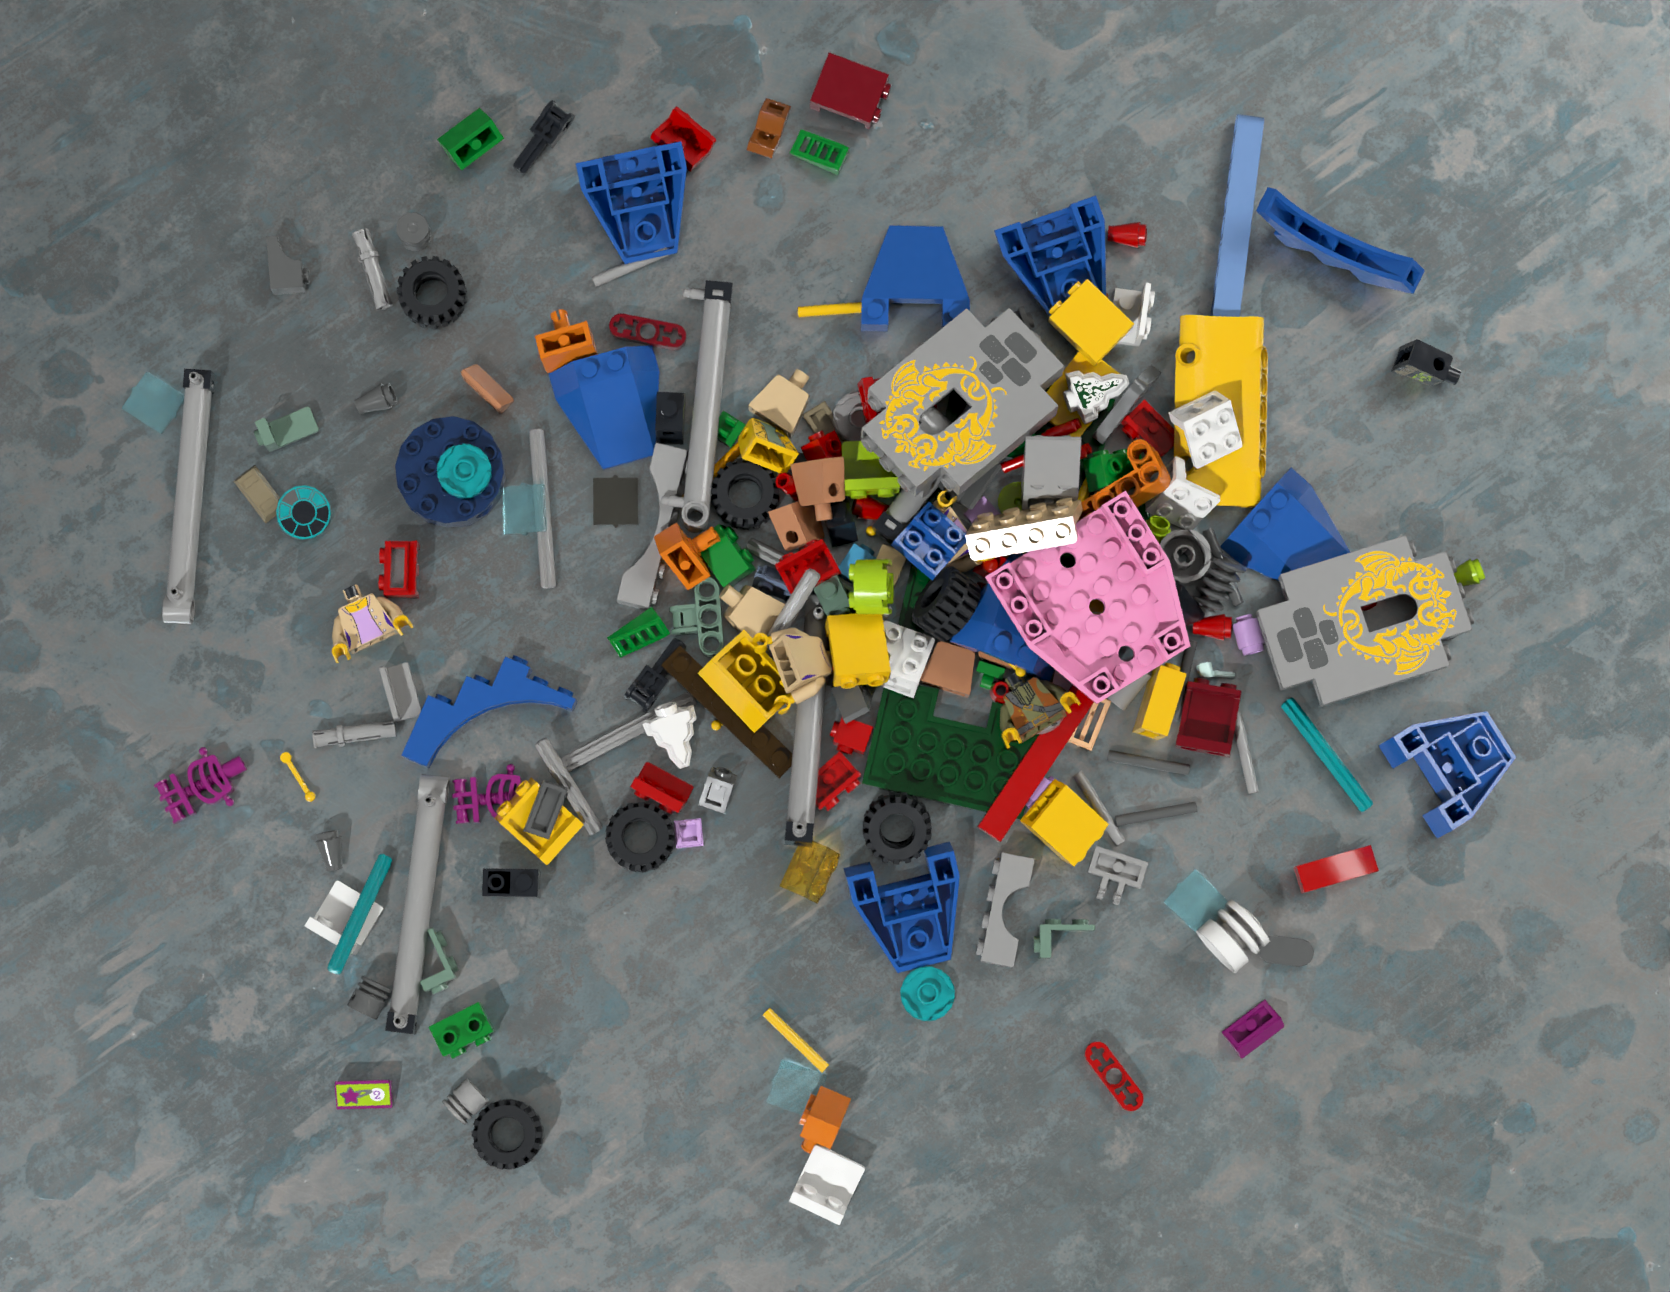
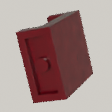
[810,52,892,130]
[1176,678,1241,758]

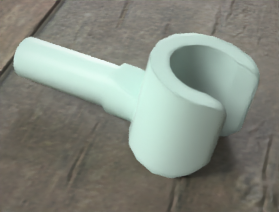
[1196,662,1236,679]

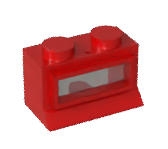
[378,540,420,599]

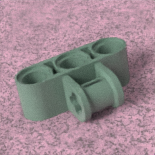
[669,577,724,658]

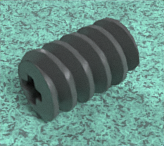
[1191,552,1246,613]

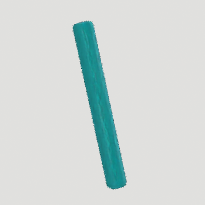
[1281,697,1373,812]
[327,854,392,975]

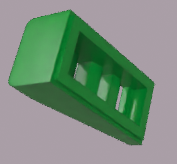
[790,129,849,175]
[607,607,670,658]

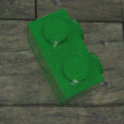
[437,107,504,171]
[1083,449,1142,493]
[701,524,756,588]
[429,1002,495,1059]

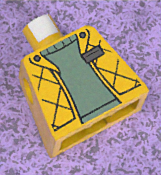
[738,418,799,473]

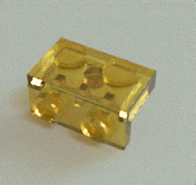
[780,841,840,904]

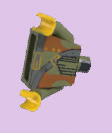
[1000,673,1081,748]

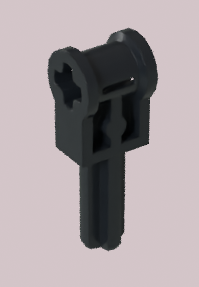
[513,100,575,174]
[623,638,687,713]

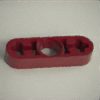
[609,313,687,350]

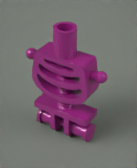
[154,747,247,824]
[452,764,522,824]

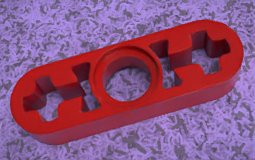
[1084,1041,1144,1111]

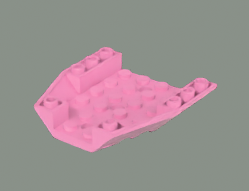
[985,491,1190,704]

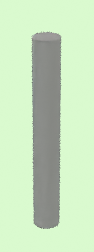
[592,247,669,287]
[1234,712,1259,794]
[1073,771,1125,846]

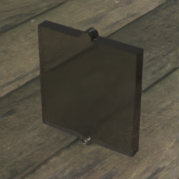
[593,475,638,528]

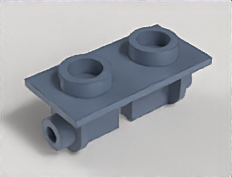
[752,565,791,602]

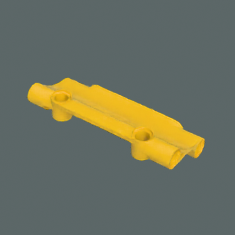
[1174,315,1268,508]

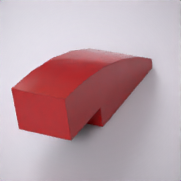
[1293,845,1379,894]

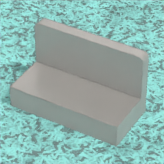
[379,662,422,723]

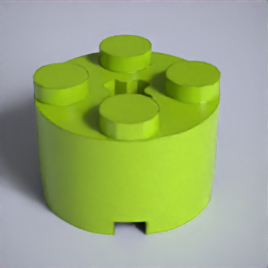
[849,559,894,614]

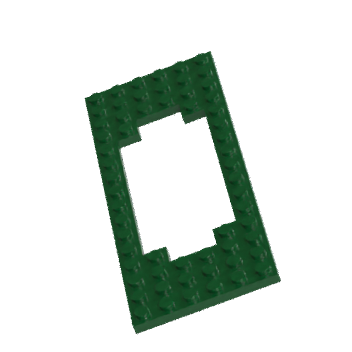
[862,385,1115,820]

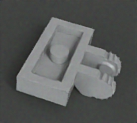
[1087,846,1149,905]

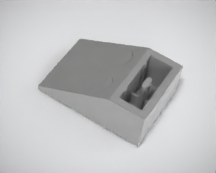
[1021,435,1081,510]

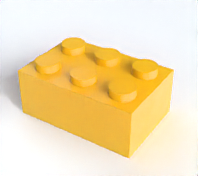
[698,630,792,733]

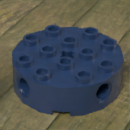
[395,416,506,528]

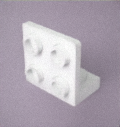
[1113,283,1155,347]
[1168,390,1243,469]
[1145,456,1220,530]
[880,620,935,698]
[305,881,383,955]
[789,1144,865,1225]

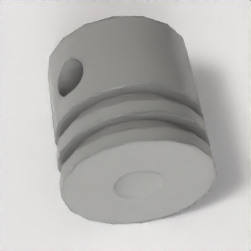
[442,1078,489,1125]

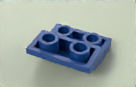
[891,502,967,581]

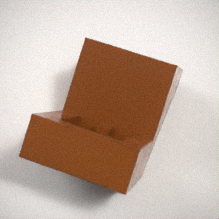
[747,98,791,159]

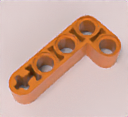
[1077,439,1171,522]

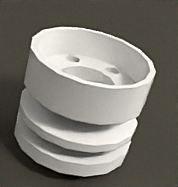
[1196,899,1270,973]

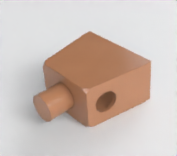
[790,457,845,521]
[768,501,825,551]
[919,639,975,698]

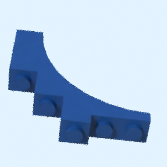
[1256,187,1425,294]
[402,655,577,768]

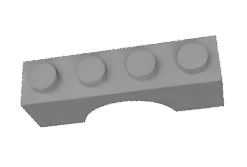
[976,852,1034,968]

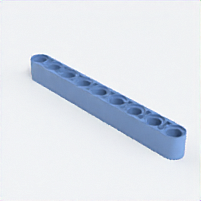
[1210,114,1264,317]

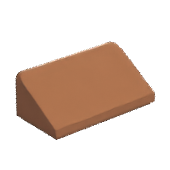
[461,364,514,414]

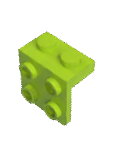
[842,441,900,499]

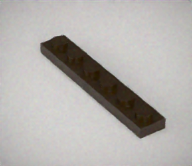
[661,646,793,779]

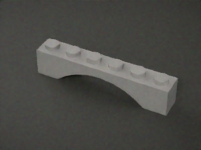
[617,443,688,610]

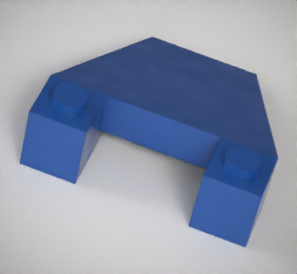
[861,225,970,332]
[1379,711,1516,839]
[843,841,960,973]

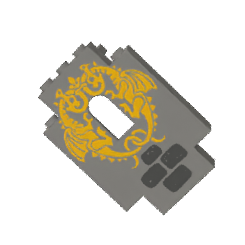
[861,308,1064,499]
[1256,535,1474,707]

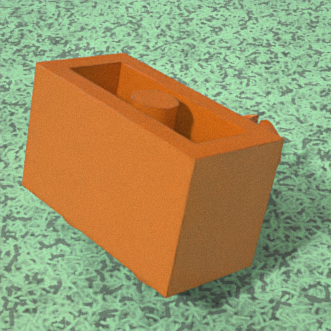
[535,309,598,373]
[654,522,721,590]
[799,1086,851,1154]

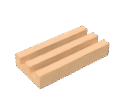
[1068,698,1111,751]

